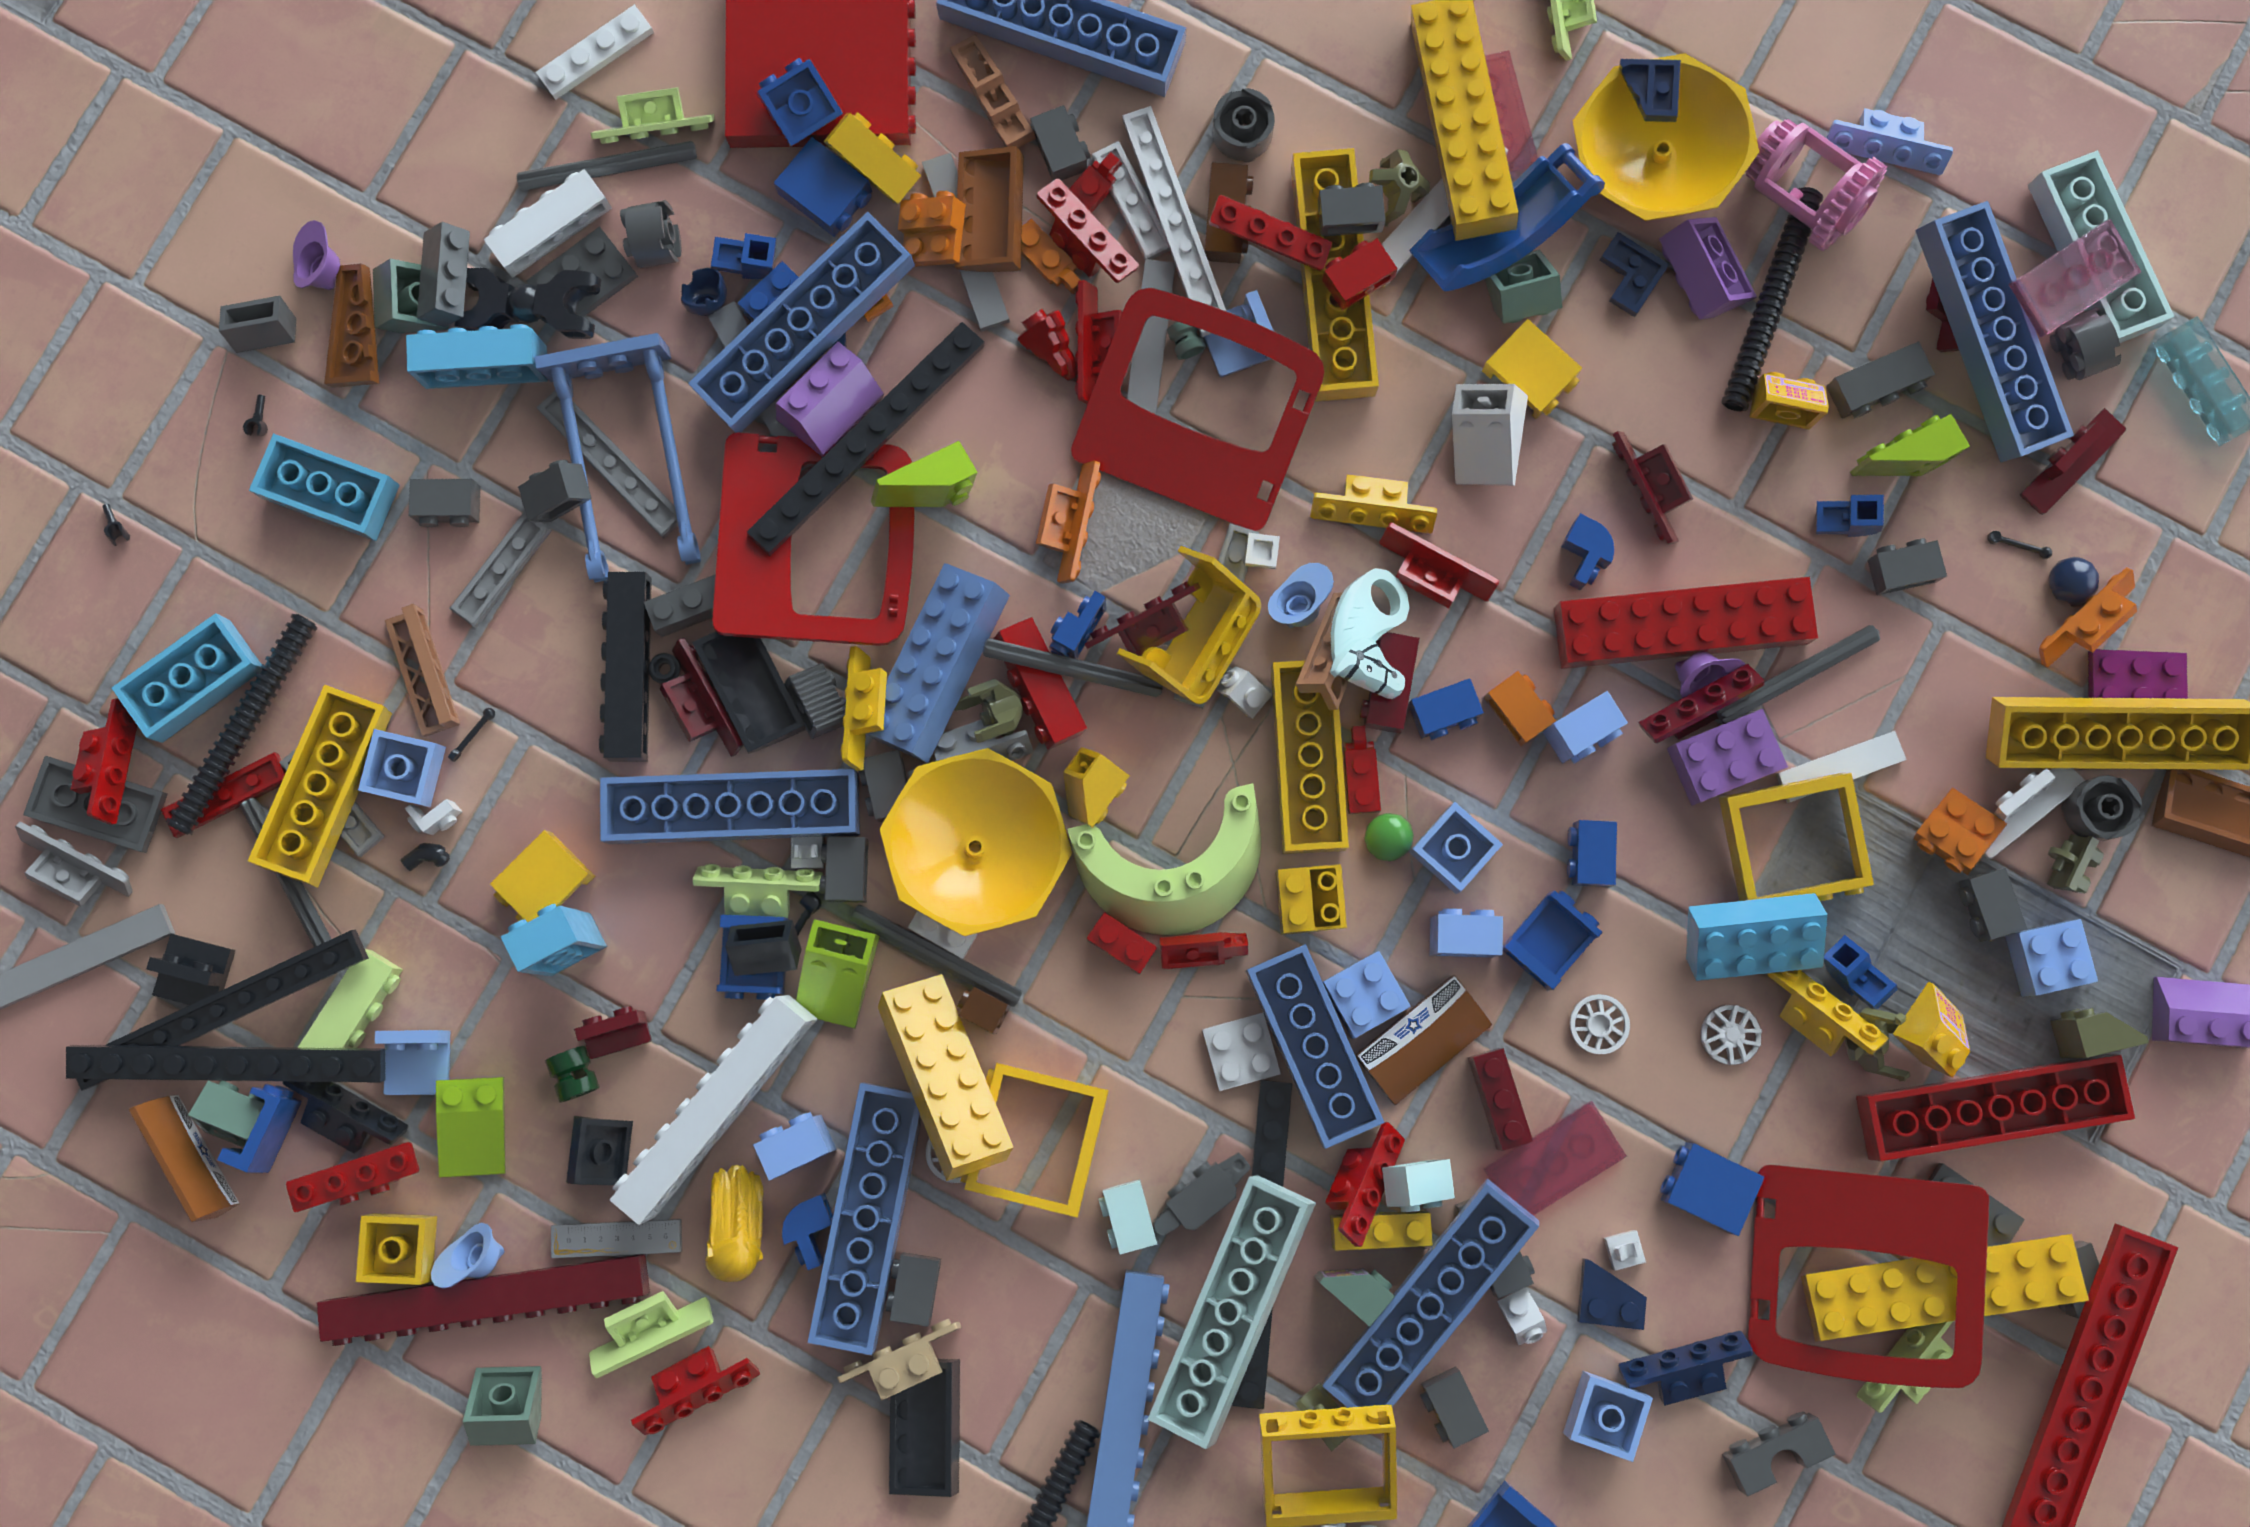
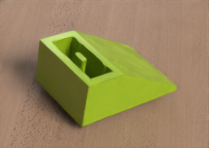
[1850,414,1970,476]
[796,919,880,1029]

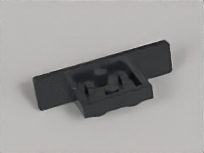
[282,1081,408,1154]

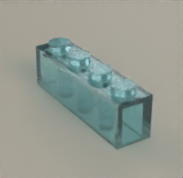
[2153,316,2250,447]

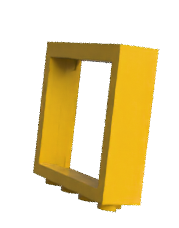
[1719,773,1874,901]
[960,1063,1109,1218]
[1259,1405,1397,1527]

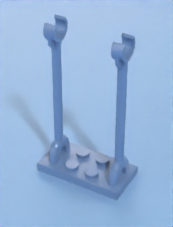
[534,333,701,583]

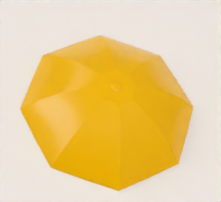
[1572,53,1759,221]
[880,748,1072,936]

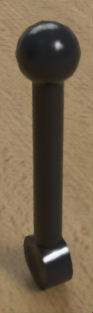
[1987,531,2052,559]
[448,708,495,762]

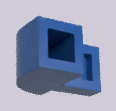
[711,233,776,279]
[1816,495,1884,537]
[1561,513,1614,590]
[1824,935,1898,1009]
[782,1193,833,1270]

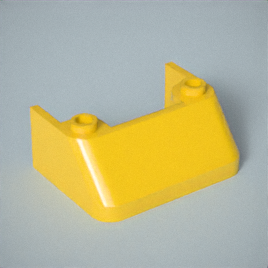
[1117,546,1261,704]

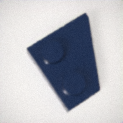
[1619,59,1681,122]
[1577,1258,1647,1330]

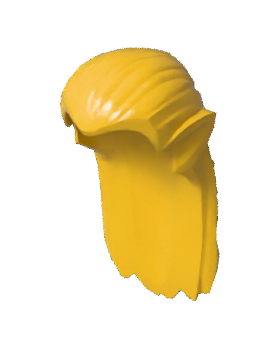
[705,1165,763,1282]

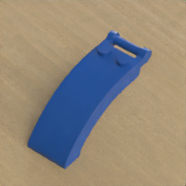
[1409,143,1605,292]

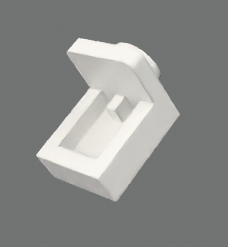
[1216,666,1272,719]
[405,799,462,835]
[1497,1287,1547,1345]

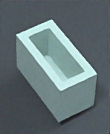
[1382,1159,1455,1212]
[1098,1179,1157,1255]

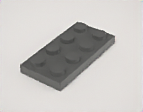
[23,756,168,853]

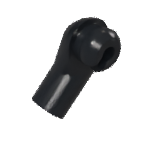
[401,843,450,871]

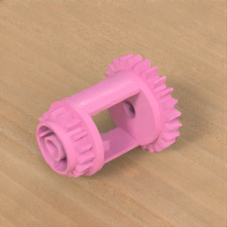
[1746,119,1888,251]

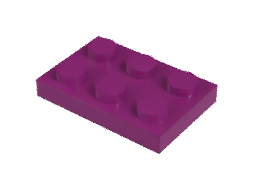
[2088,649,2188,699]

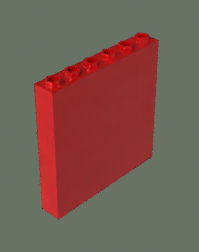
[725,0,916,148]

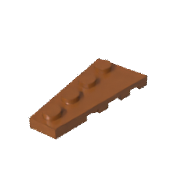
[324,263,380,388]

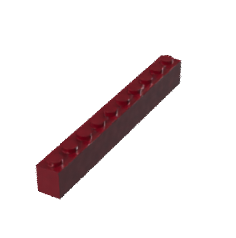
[316,1254,650,1346]

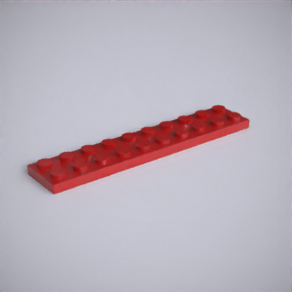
[2002,1223,2179,1527]

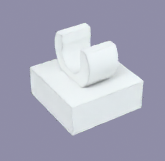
[1245,533,1280,569]
[791,836,824,869]
[1604,1230,1646,1271]

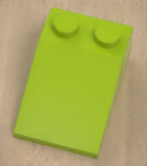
[871,441,978,507]
[436,1077,506,1177]

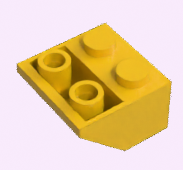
[1063,747,1130,828]
[1275,864,1347,935]

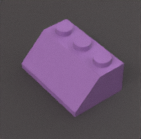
[1659,217,1757,320]
[776,342,884,457]
[2152,977,2250,1048]

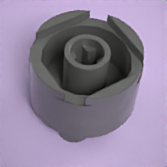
[1212,88,1275,162]
[620,200,682,268]
[2050,308,2121,380]
[2061,775,2142,842]

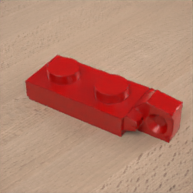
[1069,152,1122,213]
[1343,725,1381,814]
[1160,932,1248,969]

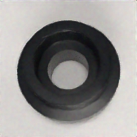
[649,653,681,684]

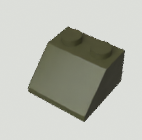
[2050,1008,2149,1058]

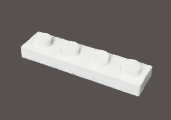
[536,4,654,100]

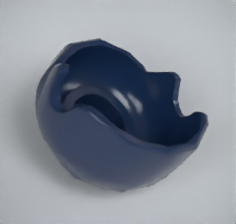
[681,268,727,316]
[2048,557,2099,607]

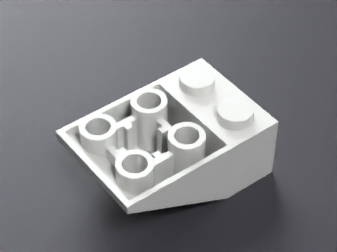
[1452,384,1528,486]

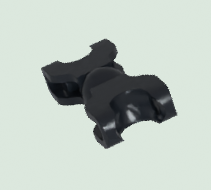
[454,268,602,339]

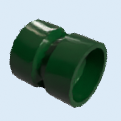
[545,1046,600,1103]

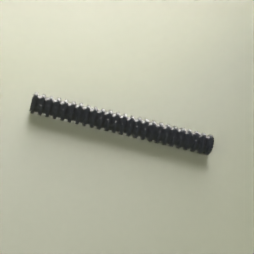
[1721,187,1824,412]
[166,614,318,835]
[1021,1420,1100,1527]

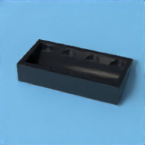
[692,631,806,754]
[889,1359,960,1497]

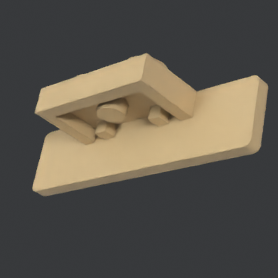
[837,1319,962,1401]

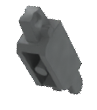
[1153,1152,1251,1236]

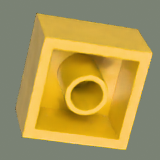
[356,1213,437,1285]

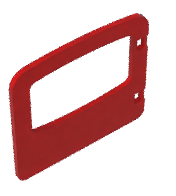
[1071,288,1325,531]
[712,432,915,646]
[1748,1165,1990,1388]

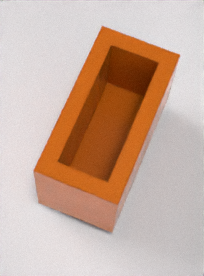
[1484,671,1556,747]

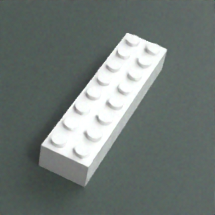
[610,995,817,1225]

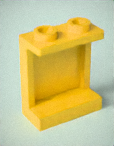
[1482,319,1582,419]
[490,830,596,922]

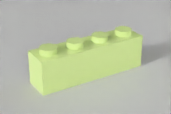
[298,949,403,1048]

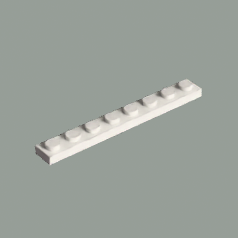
[1122,106,1226,337]

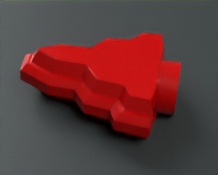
[1017,308,1078,381]

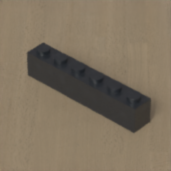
[599,572,652,762]

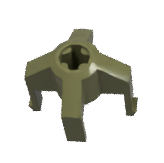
[1369,149,1430,227]
[954,679,1023,743]
[1844,1007,1910,1081]

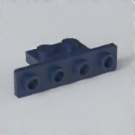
[1618,1331,1753,1406]

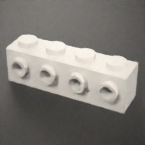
[484,169,612,278]

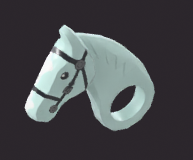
[1330,568,1410,699]

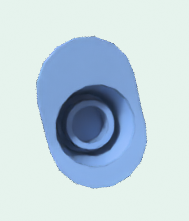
[1268,563,1334,628]
[431,1223,505,1289]

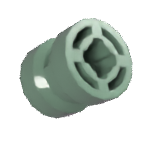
[1167,322,1206,360]

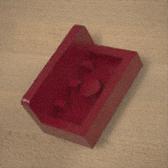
[574,1006,652,1059]

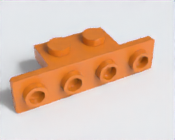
[1036,461,1101,584]
[2039,567,2137,668]

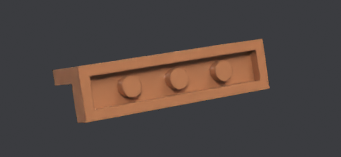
[1296,592,1349,710]
[385,604,460,737]

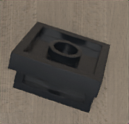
[146,934,236,1005]
[566,1116,633,1185]

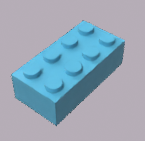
[406,324,548,389]
[249,433,400,541]
[111,613,262,743]
[1686,893,1827,981]
[501,904,608,976]

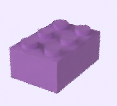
[1667,709,1788,806]

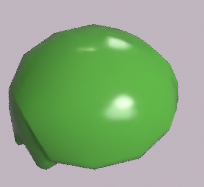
[1364,813,1414,861]

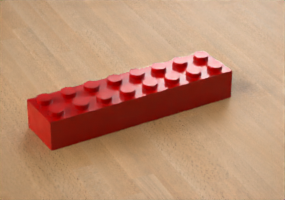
[1553,577,1818,669]
[1856,1054,2135,1161]

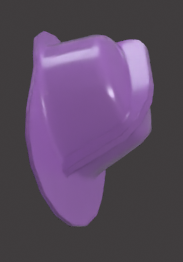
[293,220,340,290]
[1675,651,1745,698]

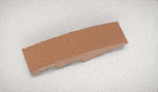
[950,34,1036,148]

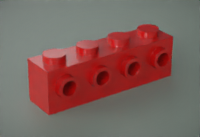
[993,617,1087,750]

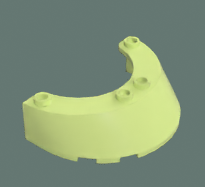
[1067,783,1261,935]

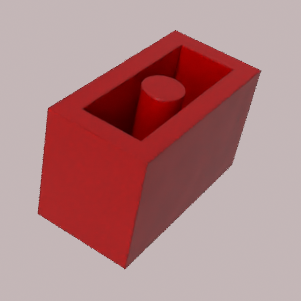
[1322,238,1398,311]
[1086,912,1157,975]

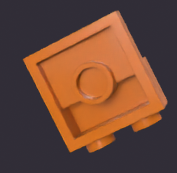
[898,191,966,267]
[1913,787,2007,875]

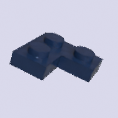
[1599,232,1670,317]

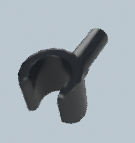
[243,394,268,436]
[102,504,130,546]
[795,892,822,936]

